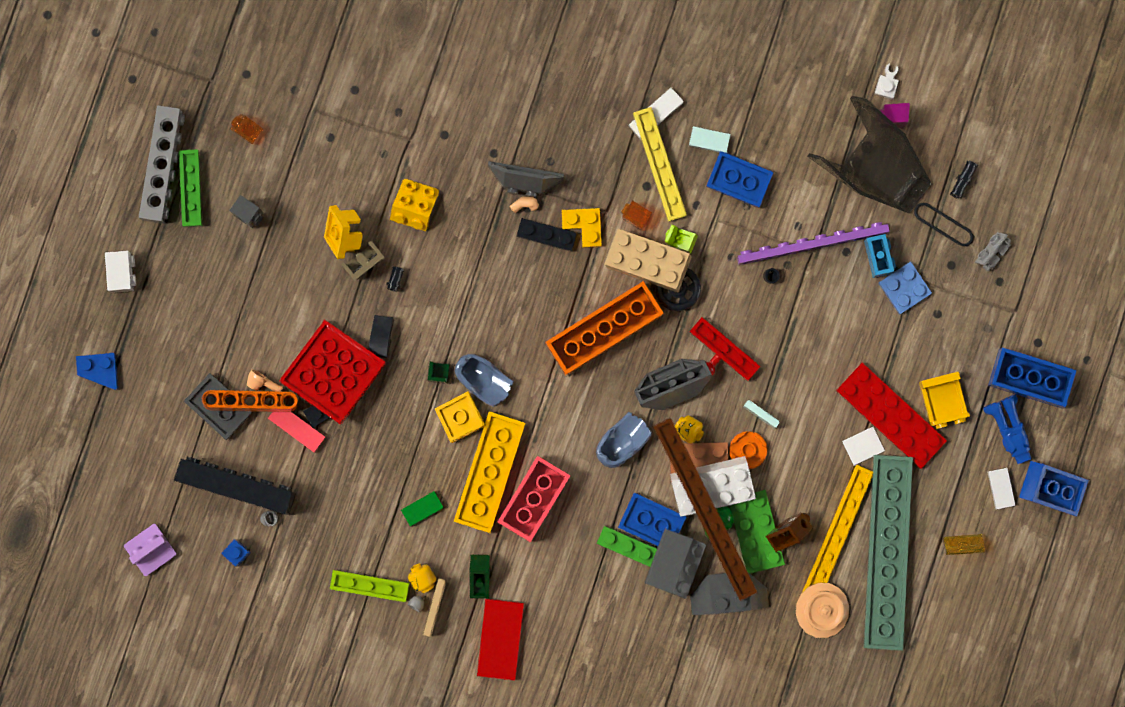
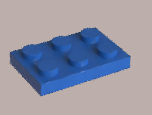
[706,151,773,208]
[618,493,686,546]

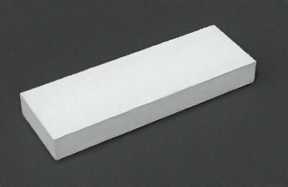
[628,88,684,140]

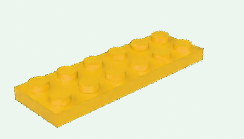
[454,412,526,533]

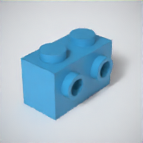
[864,234,896,278]

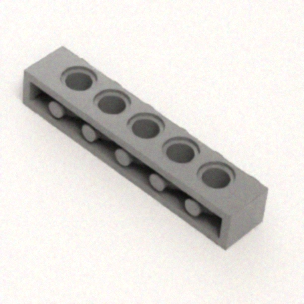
[139,105,185,224]

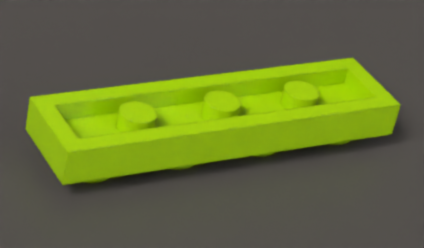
[330,570,410,602]

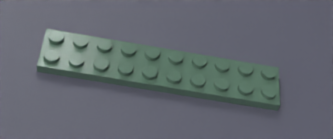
[863,455,913,651]

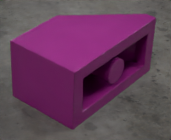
[878,103,910,129]

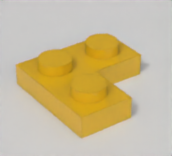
[562,208,602,248]

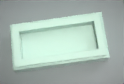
[689,126,730,153]
[743,400,780,429]

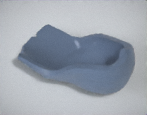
[455,354,514,407]
[596,412,652,468]

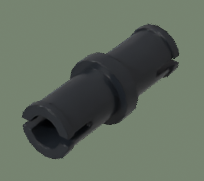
[950,160,978,199]

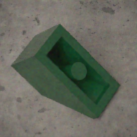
[470,554,490,599]

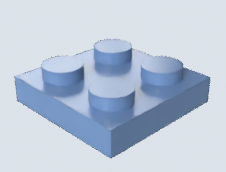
[878,262,932,315]

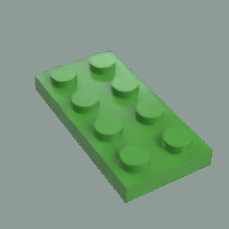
[729,490,785,574]

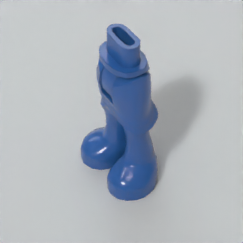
[983,394,1032,464]

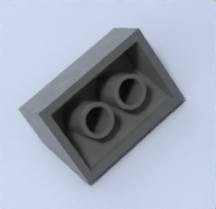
[645,529,706,599]

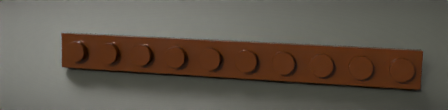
[653,417,757,601]

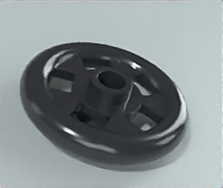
[655,268,701,311]

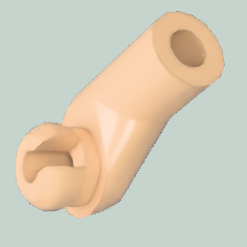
[509,196,539,213]

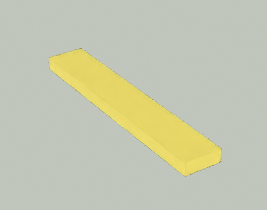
[633,107,687,222]

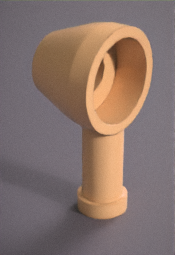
[247,369,283,392]

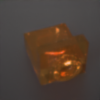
[230,114,263,144]

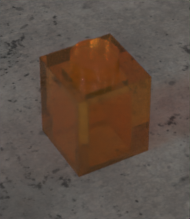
[621,200,652,231]

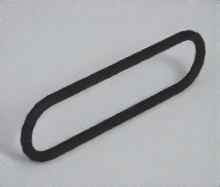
[914,203,973,246]

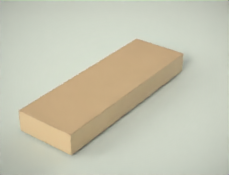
[423,578,446,637]

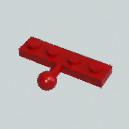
[689,317,760,381]

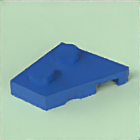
[76,353,118,390]

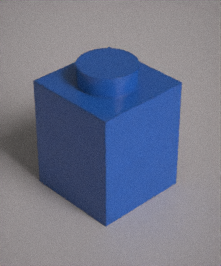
[221,539,251,567]

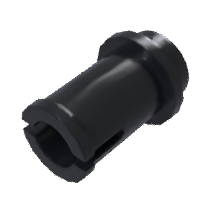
[386,266,404,292]

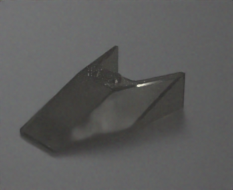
[807,96,932,213]

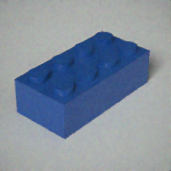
[988,347,1077,409]

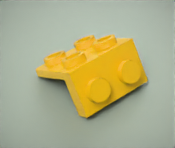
[390,179,439,232]

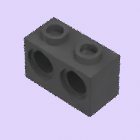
[229,195,264,228]

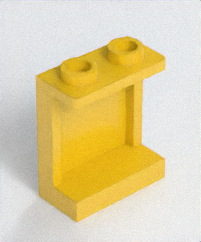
[919,372,970,429]

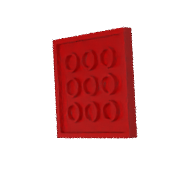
[279,320,387,425]

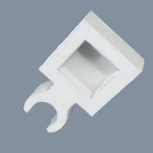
[874,64,899,100]

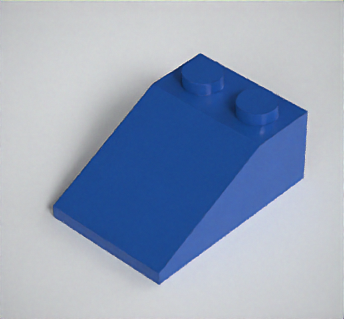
[1019,461,1089,517]

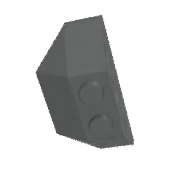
[488,161,564,198]
[634,359,712,410]
[690,573,769,615]

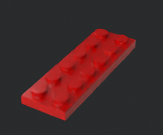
[836,363,947,469]

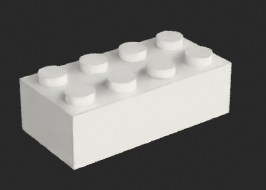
[670,456,756,517]

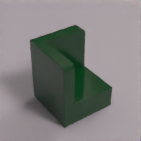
[427,361,450,384]

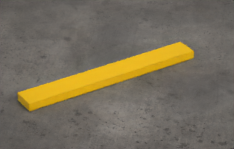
[802,465,873,592]

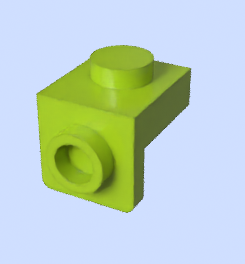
[665,225,698,253]

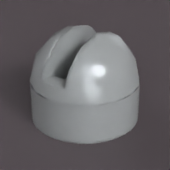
[260,511,277,527]
[407,596,424,612]

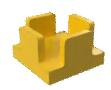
[324,205,363,259]

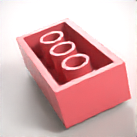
[498,456,571,542]

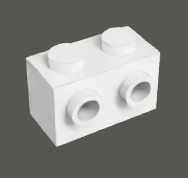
[105,251,136,293]

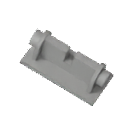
[975,232,1011,271]

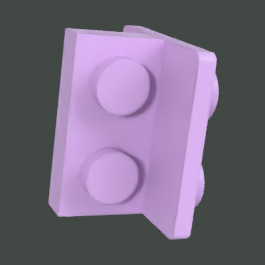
[124,524,177,576]

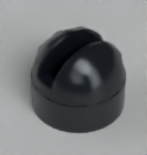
[763,268,780,284]

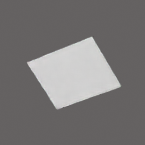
[842,427,885,465]

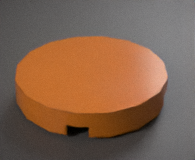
[729,431,767,469]

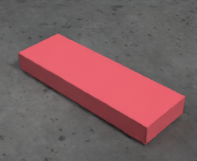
[268,412,326,453]

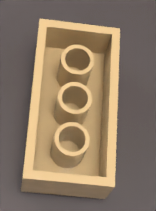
[605,229,692,293]

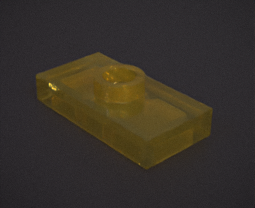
[943,534,985,555]

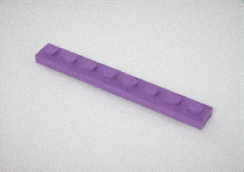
[737,222,889,265]

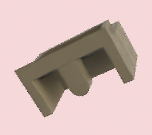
[341,241,384,281]

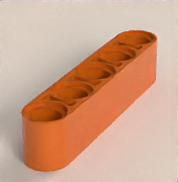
[202,390,298,412]

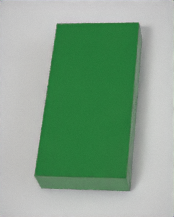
[401,491,444,527]

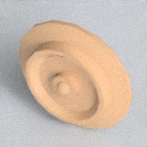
[796,583,849,638]

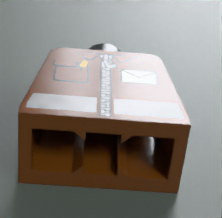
[765,513,812,552]

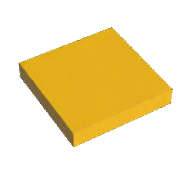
[435,391,486,443]

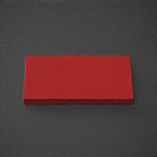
[477,599,524,680]

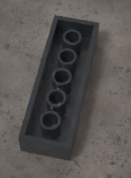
[174,456,296,515]

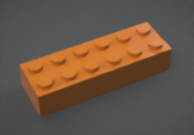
[545,281,664,376]

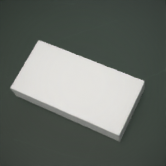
[988,468,1015,509]

